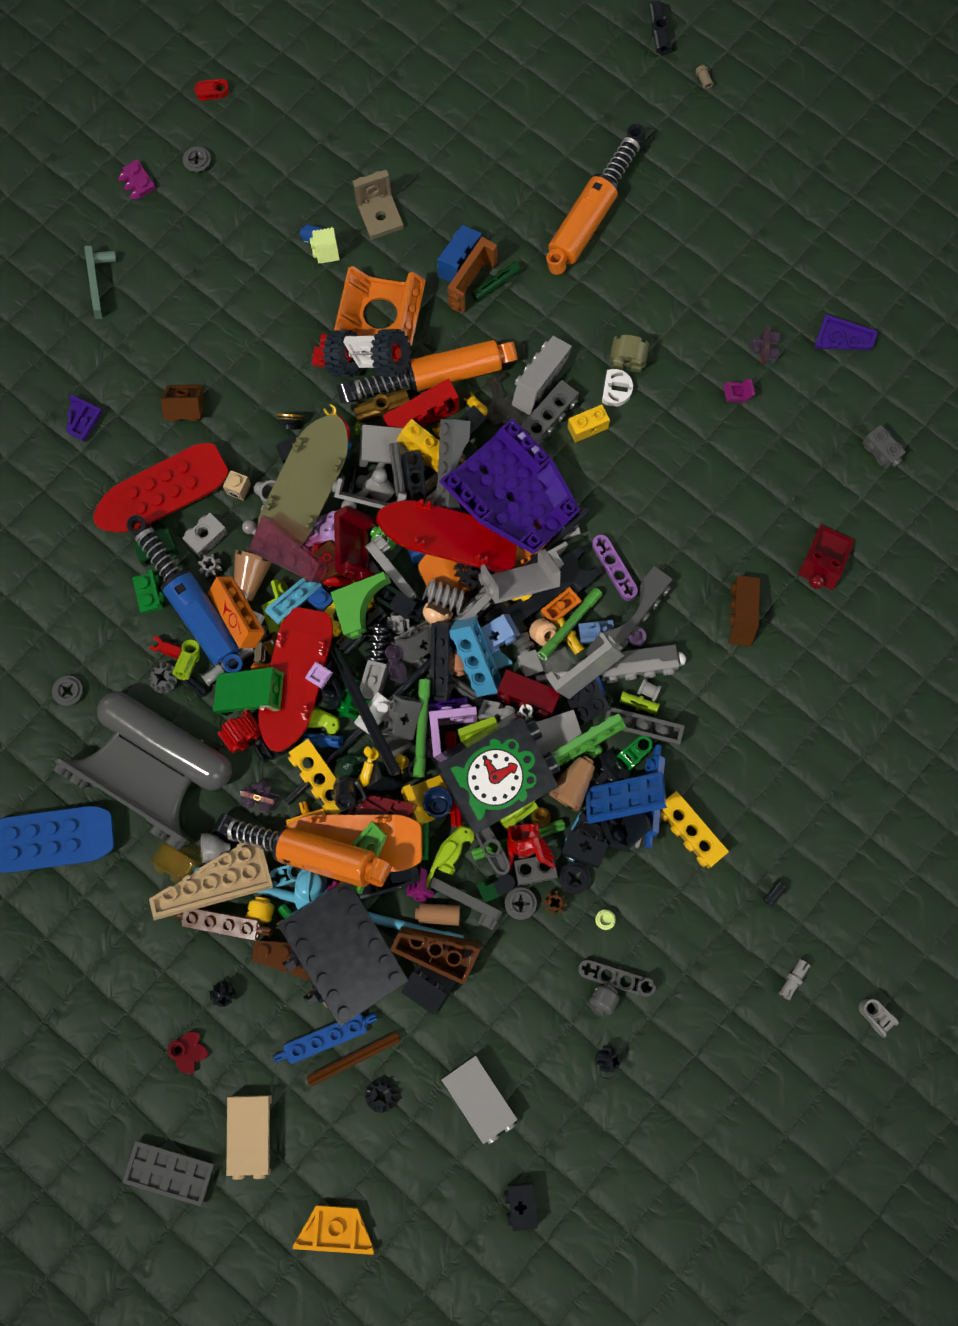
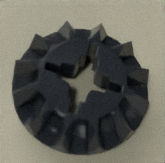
[559,862,591,894]
[365,1079,398,1113]

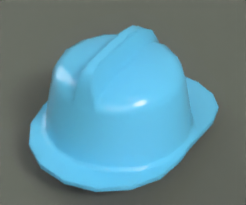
[294,870,327,909]

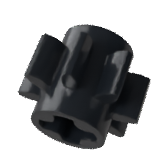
[408,597,429,623]
[209,981,236,1007]
[595,1046,621,1073]

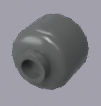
[590,984,620,1017]

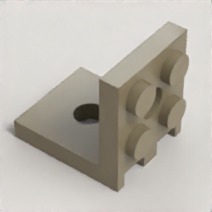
[352,170,404,240]

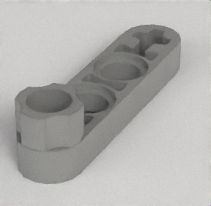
[365,534,419,601]

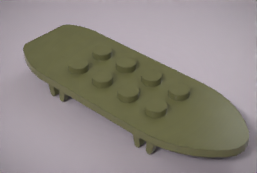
[258,415,348,553]

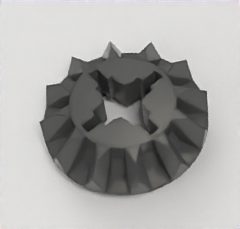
[183,147,211,174]
[148,662,178,693]
[52,676,83,706]
[505,888,537,920]

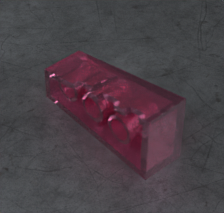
[248,515,328,583]

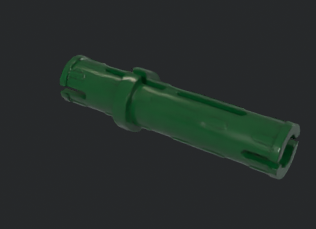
[471,261,521,301]

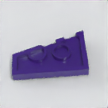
[813,314,878,350]

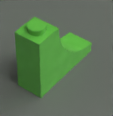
[330,572,391,639]

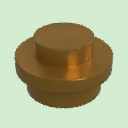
[531,808,551,827]

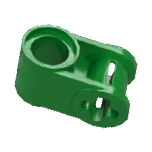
[616,736,653,771]

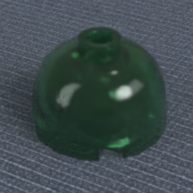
[333,753,367,779]

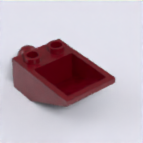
[797,524,855,591]

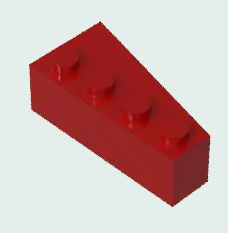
[383,378,459,428]

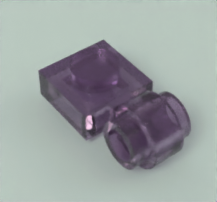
[385,645,408,683]

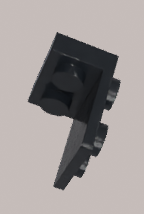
[600,812,651,852]

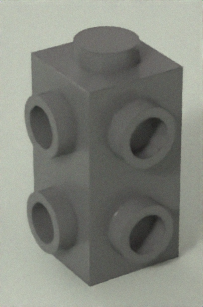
[862,425,906,470]

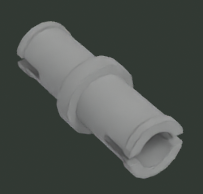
[779,959,811,1001]

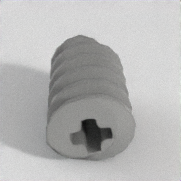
[422,579,465,614]

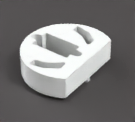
[602,369,633,407]

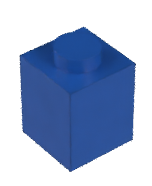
[307,586,333,612]

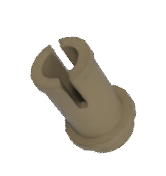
[695,65,714,90]

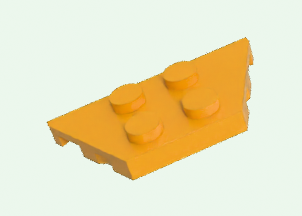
[293,1205,374,1255]

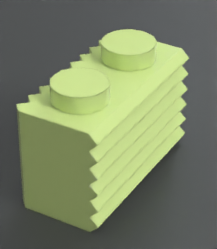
[310,227,340,264]

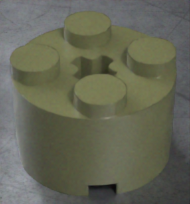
[609,335,649,372]

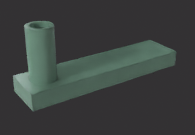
[84,246,116,319]

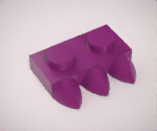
[118,159,156,199]

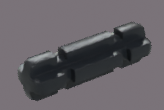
[180,675,208,698]

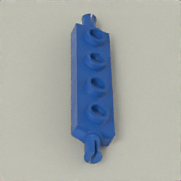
[644,745,665,848]
[273,1012,378,1064]

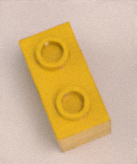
[567,404,610,443]

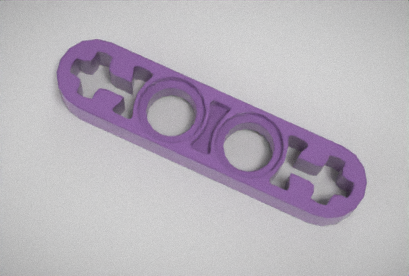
[592,535,638,601]

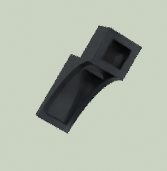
[354,866,421,902]

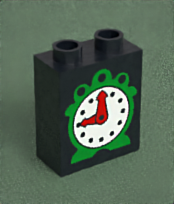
[431,713,561,834]

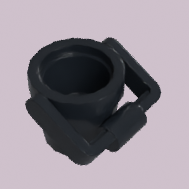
[315,677,345,710]
[331,777,368,811]

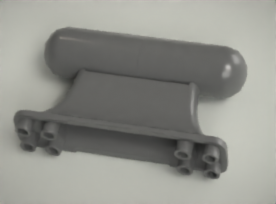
[53,691,232,851]

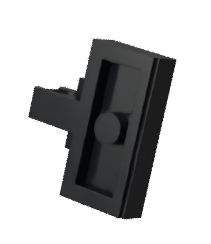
[595,749,634,785]

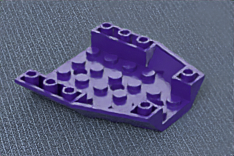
[439,418,580,554]

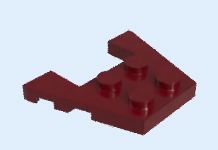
[346,793,417,817]

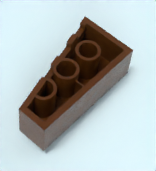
[390,926,482,985]
[252,940,311,981]

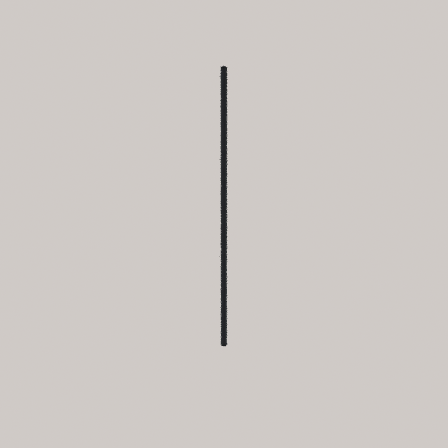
[284,506,590,805]

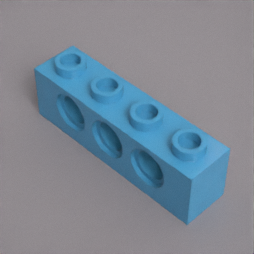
[449,617,502,697]

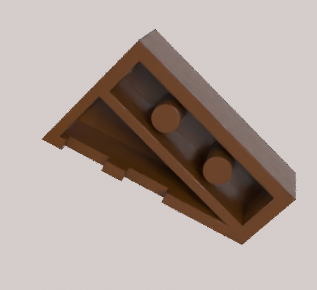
[728,575,760,646]

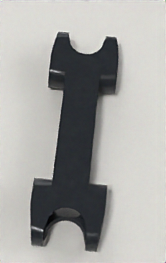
[479,546,603,649]

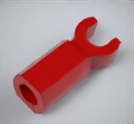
[149,636,182,659]

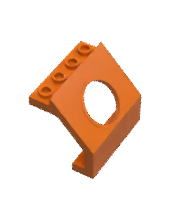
[334,266,426,346]

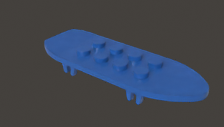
[0,806,115,873]

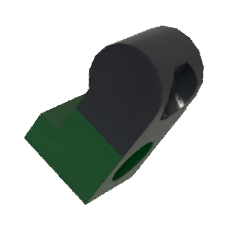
[476,874,515,903]

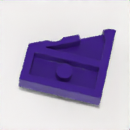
[67,395,103,442]

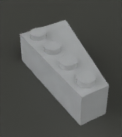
[512,336,572,415]

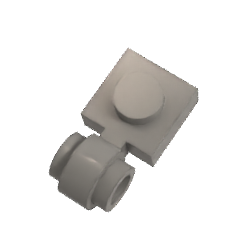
[477,700,516,721]

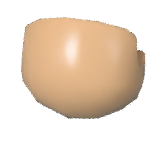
[422,601,453,624]

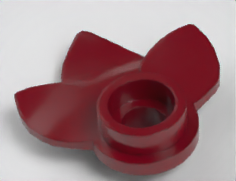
[168,1032,209,1074]

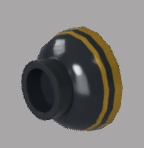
[277,414,303,430]

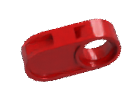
[194,79,230,101]

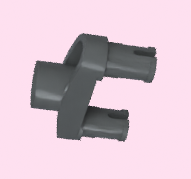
[475,827,510,875]

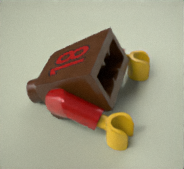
[301,540,356,587]

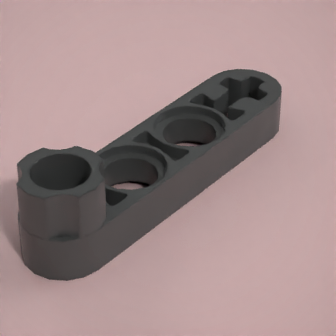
[429,877,502,931]
[578,960,656,997]

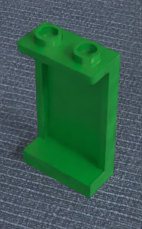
[213,667,284,716]

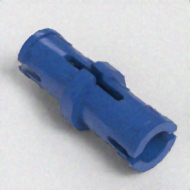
[303,733,343,748]

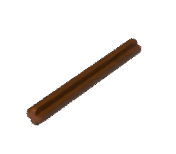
[306,1032,401,1086]

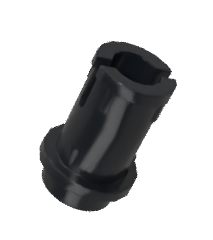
[763,881,787,907]

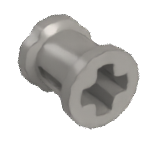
[637,678,662,702]

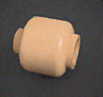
[529,618,557,646]

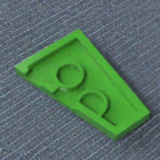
[351,821,388,894]

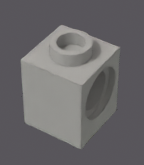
[517,649,544,679]

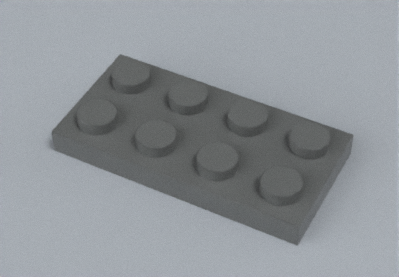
[122,1140,215,1207]

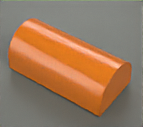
[540,587,582,624]

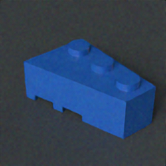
[437,225,482,283]

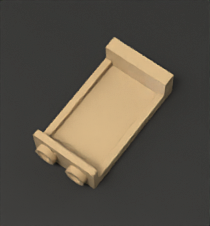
[226,1095,272,1180]

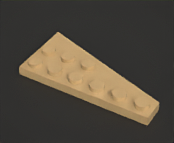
[149,842,273,920]

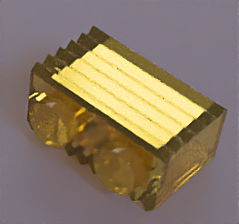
[150,842,199,884]

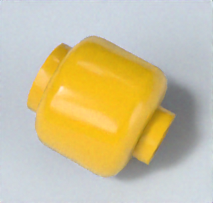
[246,897,274,926]

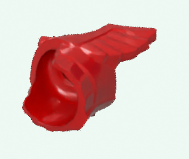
[507,824,555,871]

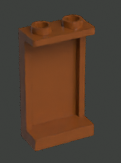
[447,237,497,313]

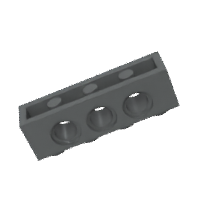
[521,380,579,446]
[604,707,685,745]

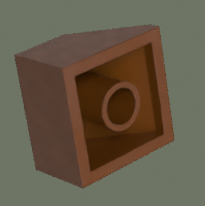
[161,385,204,422]

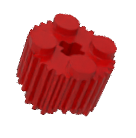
[218,710,262,753]

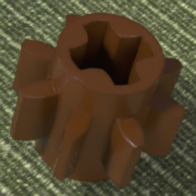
[542,891,567,916]

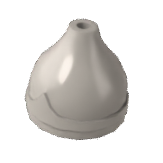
[201,833,230,863]

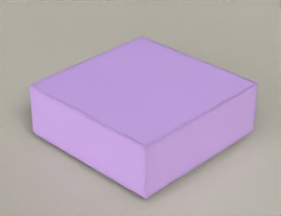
[305,662,333,689]

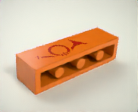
[208,577,265,649]

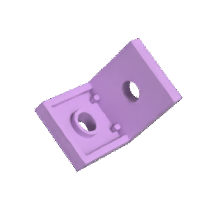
[429,704,477,757]

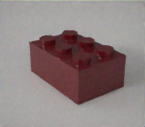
[497,669,560,720]

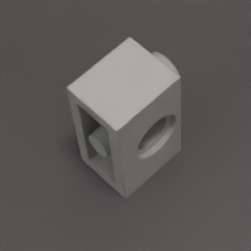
[183,513,229,559]

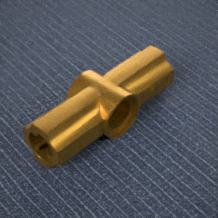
[353,389,409,422]

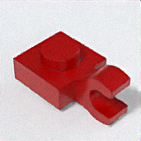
[312,334,328,368]

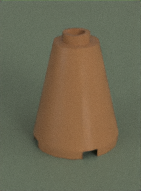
[234,550,272,602]
[549,756,595,813]

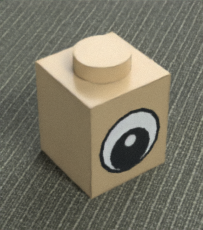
[223,470,251,501]

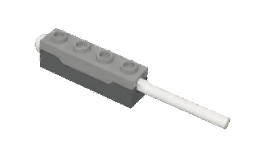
[535,645,686,683]

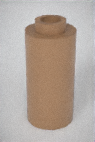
[415,903,460,926]

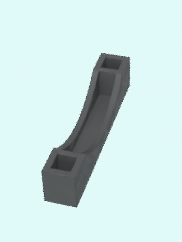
[436,419,470,513]
[586,566,672,656]

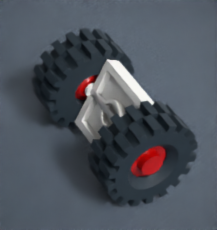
[322,329,412,377]

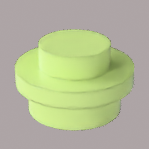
[595,910,616,930]

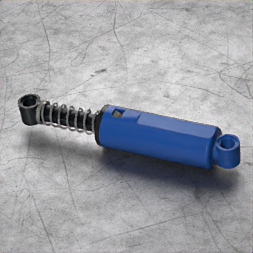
[127,515,245,673]

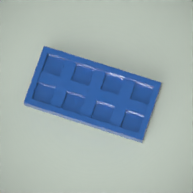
[586,772,667,824]

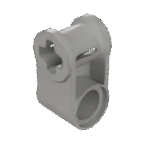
[859,999,899,1038]

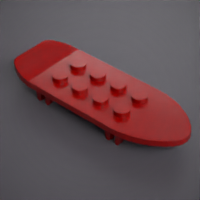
[93,443,229,533]
[376,499,517,572]
[258,607,333,752]

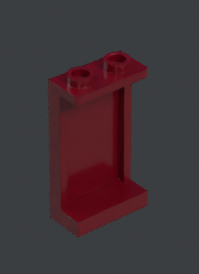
[334,505,376,582]

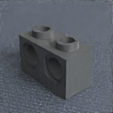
[514,854,558,886]

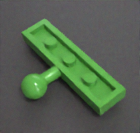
[551,713,626,767]

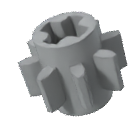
[198,554,222,579]
[387,612,410,634]

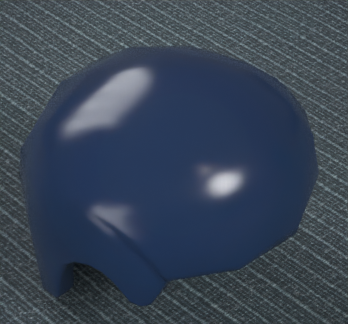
[423,786,453,819]

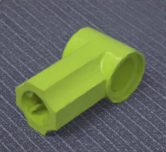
[173,640,200,680]

